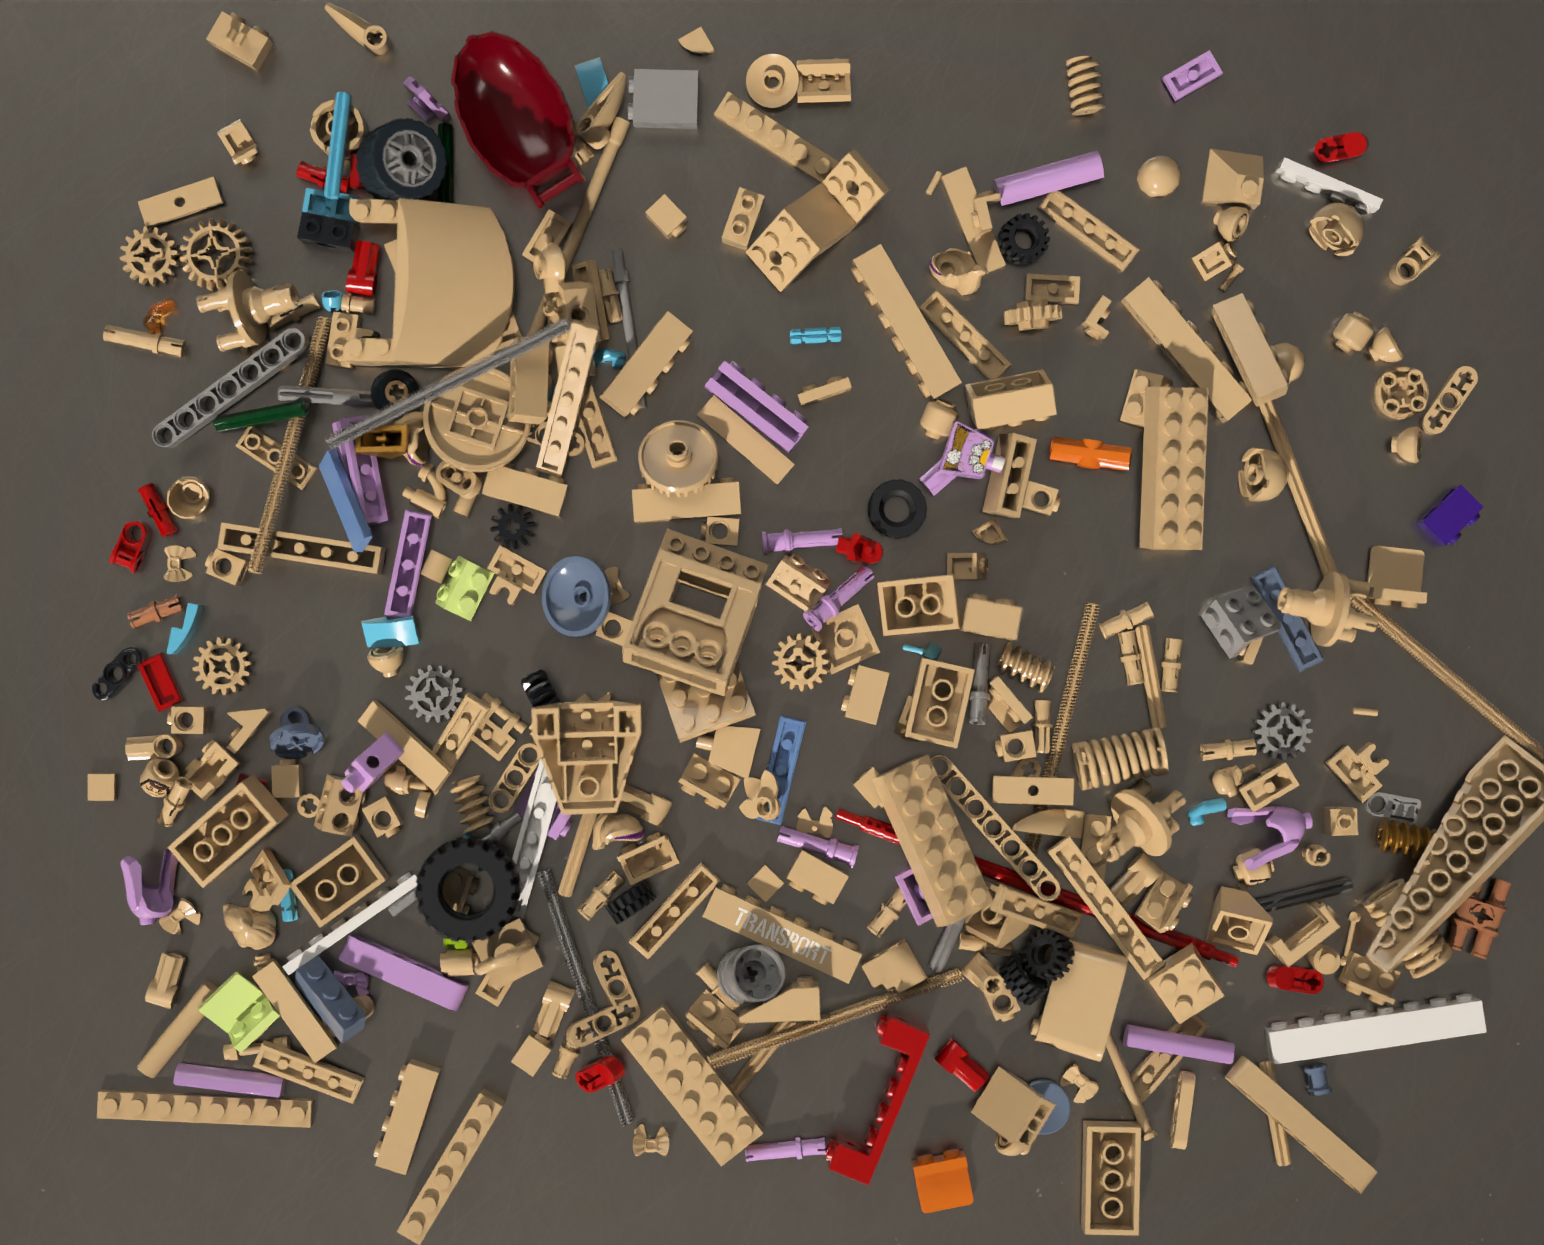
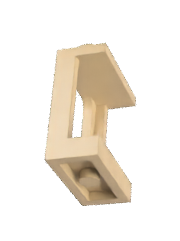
[1264,901,1340,967]

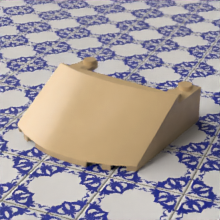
[343,198,515,368]

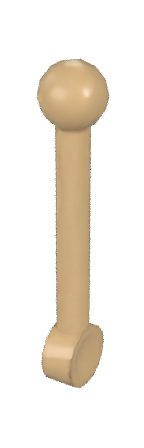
[1340,912,1361,966]

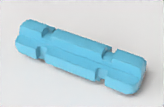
[790,327,842,344]
[280,869,298,922]

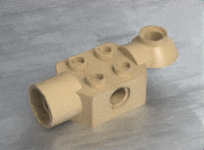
[533,243,601,377]

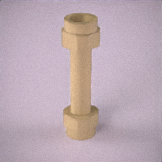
[223,1036,290,1061]

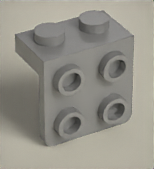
[1201,586,1281,659]

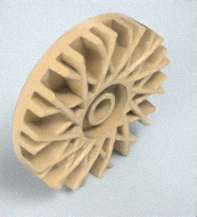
[638,420,719,497]

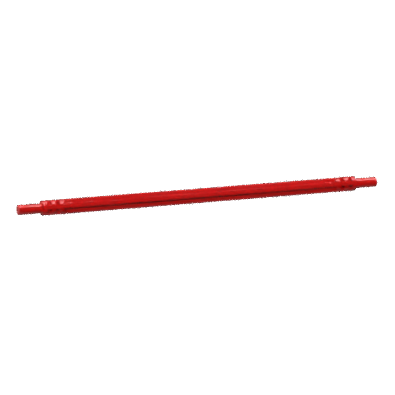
[835,808,1239,967]

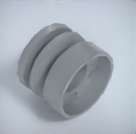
[717,945,785,1004]

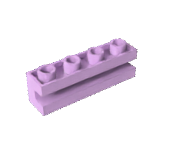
[705,360,809,453]
[332,415,388,526]

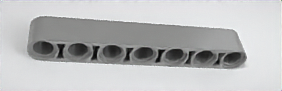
[152,328,310,448]

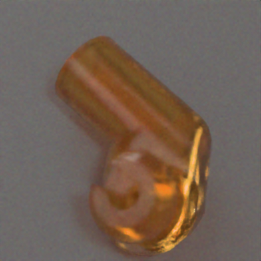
[143,297,177,334]

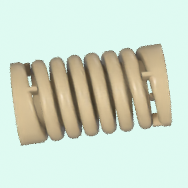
[1072,727,1169,791]
[1363,879,1454,978]

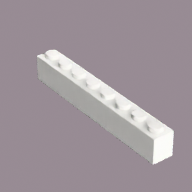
[1264,994,1487,1064]

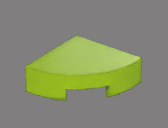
[443,937,470,949]

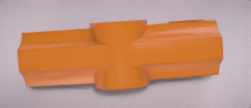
[1049,436,1133,471]

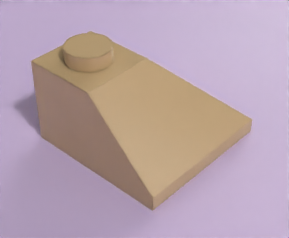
[1202,148,1264,210]
[962,880,1030,948]
[1205,886,1273,955]

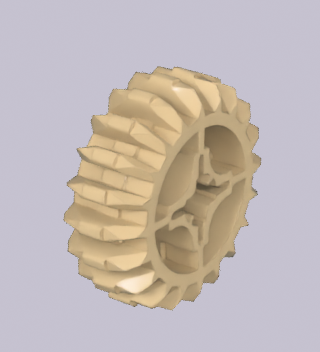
[180,218,253,291]

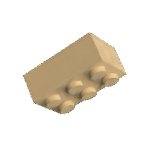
[965,369,1057,432]
[957,594,1022,640]
[291,834,390,928]

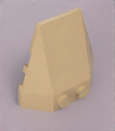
[531,701,641,815]

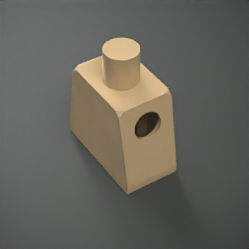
[696,725,761,779]

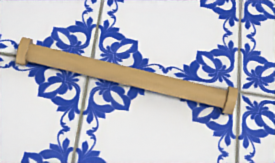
[1106,1030,1158,1141]

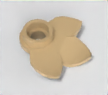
[739,770,781,820]

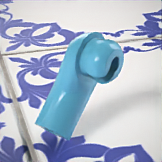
[1188,798,1227,826]

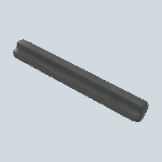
[1255,877,1353,912]

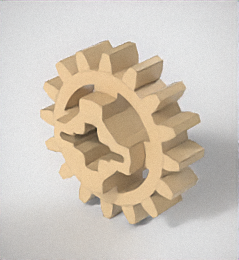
[119,226,180,286]
[1004,299,1063,331]
[772,632,831,691]
[192,637,253,695]

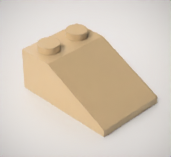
[877,574,961,636]
[904,657,975,748]
[739,976,820,1023]

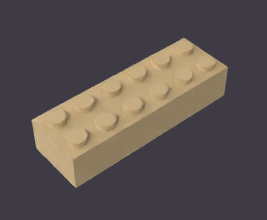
[1139,387,1209,550]
[872,755,993,927]
[621,1002,764,1167]

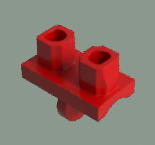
[836,533,883,565]

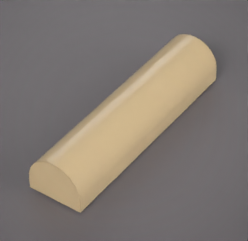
[628,862,721,959]
[137,980,218,1078]

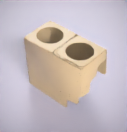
[861,939,927,993]

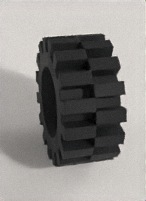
[998,213,1050,265]
[605,880,657,925]
[1023,929,1075,981]
[999,953,1048,1005]

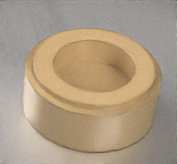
[414,790,432,818]

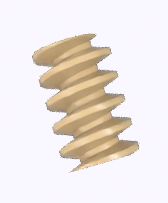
[1066,56,1105,116]
[996,642,1056,693]
[450,775,495,834]

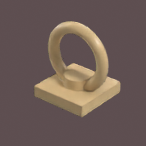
[472,917,544,990]

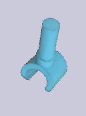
[903,642,942,660]

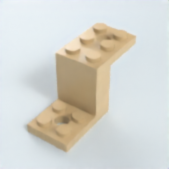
[746,148,890,292]

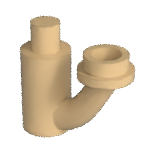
[402,463,447,519]

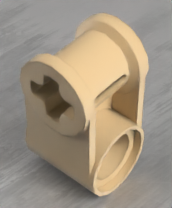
[1389,235,1441,286]

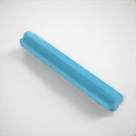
[324,92,352,199]

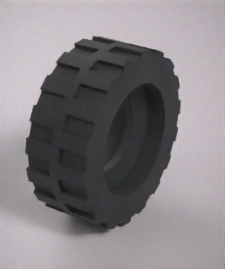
[868,479,927,539]

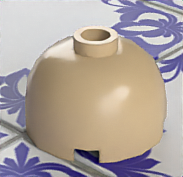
[1309,203,1365,256]
[1238,447,1289,502]

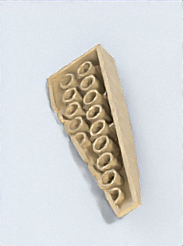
[1366,735,1544,974]

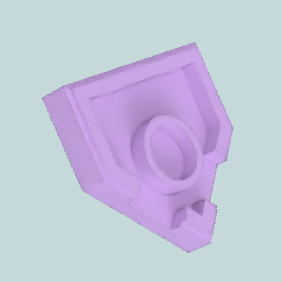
[403,77,451,124]

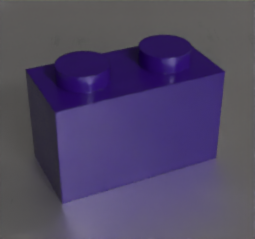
[1416,485,1484,546]

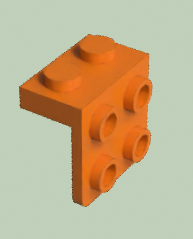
[912,1149,974,1213]

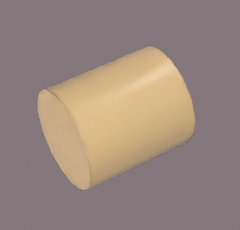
[420,549,453,584]

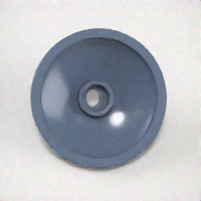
[542,556,611,637]

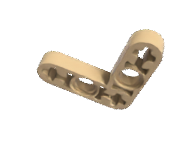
[566,951,640,1047]

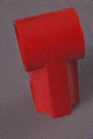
[346,241,380,297]
[934,1038,989,1092]

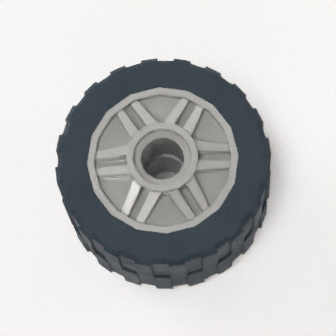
[356,118,447,200]

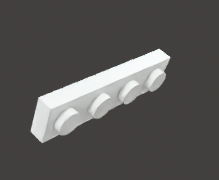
[1275,157,1383,214]

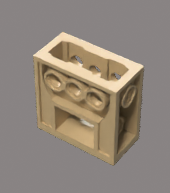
[623,549,762,697]

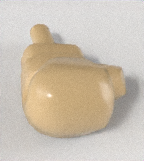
[1212,763,1256,797]
[384,765,428,795]

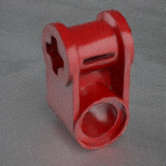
[109,521,152,574]

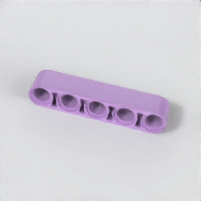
[338,933,469,1011]

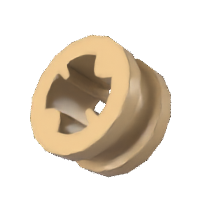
[297,793,321,818]

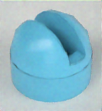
[321,290,343,312]

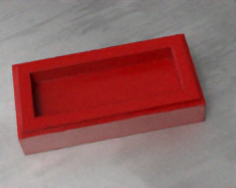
[137,653,184,712]

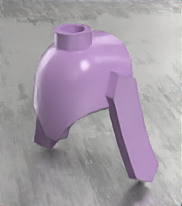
[1227,806,1313,871]
[120,847,178,925]

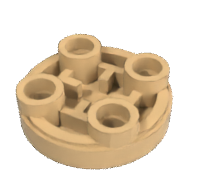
[1373,366,1429,420]

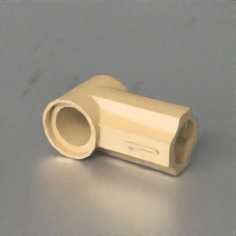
[125,734,184,761]
[619,783,673,827]
[1110,852,1163,907]
[145,952,186,1009]
[961,952,1004,997]
[533,980,575,1039]

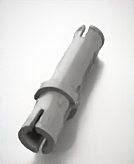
[969,643,992,725]

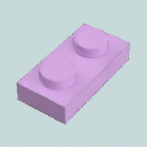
[1162,50,1223,102]

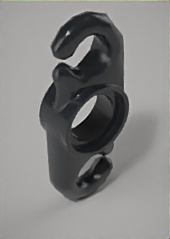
[92,646,143,701]

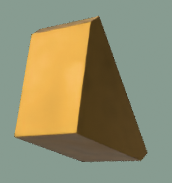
[355,425,409,459]

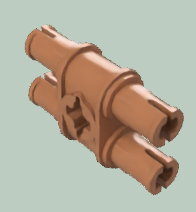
[1447,878,1512,960]

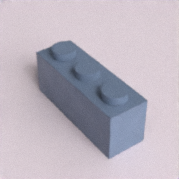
[295,955,366,1043]

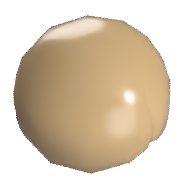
[1137,156,1181,197]
[1273,343,1305,382]
[167,476,210,519]

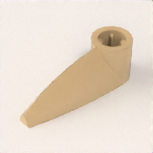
[325,3,391,55]
[576,72,627,150]
[1012,808,1085,838]

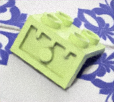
[198,972,280,1053]

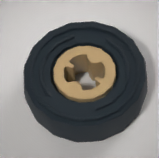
[371,369,419,417]

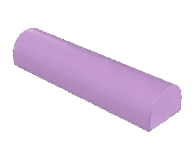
[994,151,1104,206]
[384,510,432,618]
[1123,1024,1235,1064]
[173,1063,286,1098]

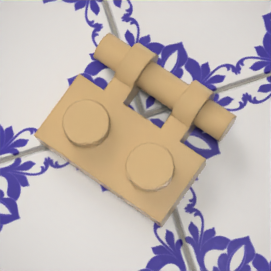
[471,693,528,761]

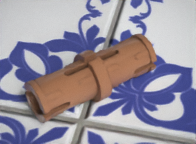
[127,594,184,629]

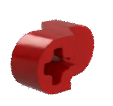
[1314,132,1369,163]
[1266,964,1324,994]
[575,1056,625,1093]

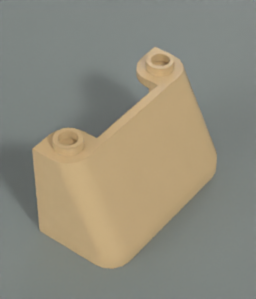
[1030,938,1128,1062]

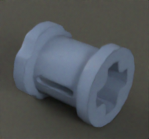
[1304,1063,1332,1096]

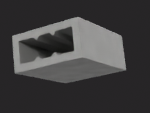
[628,69,699,129]

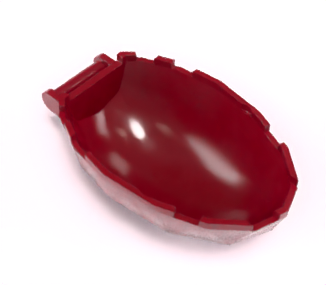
[451,31,586,209]

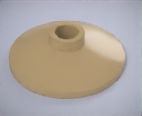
[746,54,799,108]

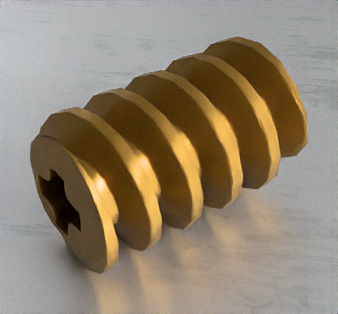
[1377,818,1437,859]

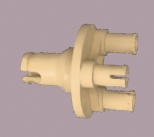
[196,271,300,352]
[1277,572,1378,647]
[1097,779,1186,862]

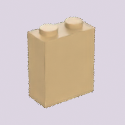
[971,1067,1056,1151]

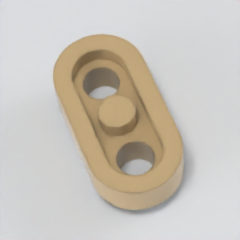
[436,461,482,499]

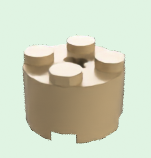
[310,100,368,159]

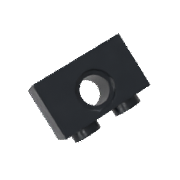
[297,212,360,253]

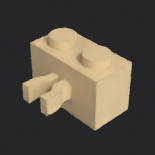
[206,11,273,71]

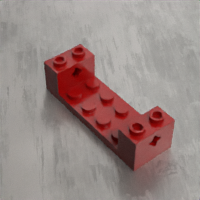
[825,1011,930,1186]

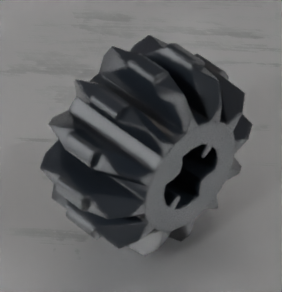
[490,504,536,549]
[521,669,561,708]

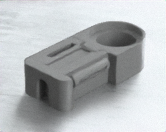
[1364,791,1421,823]

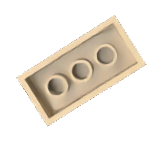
[167,774,289,888]
[1081,1120,1141,1236]

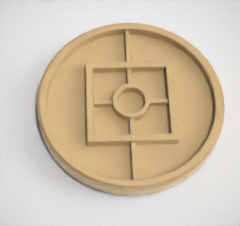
[423,367,531,473]

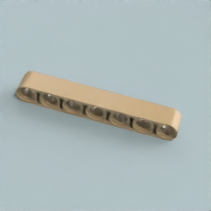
[931,755,1060,901]
[1225,1056,1377,1194]

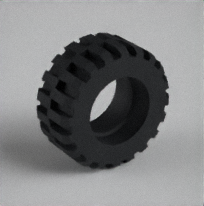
[415,837,521,943]

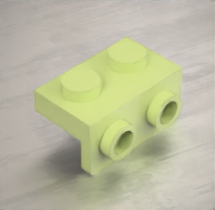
[435,556,495,621]

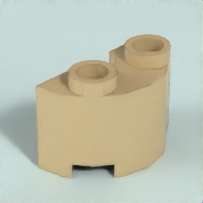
[184,739,241,801]

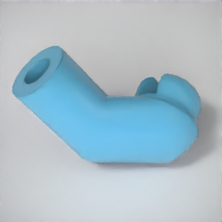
[594,348,626,369]

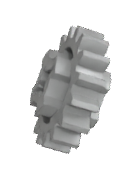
[405,665,464,723]
[1253,702,1313,760]

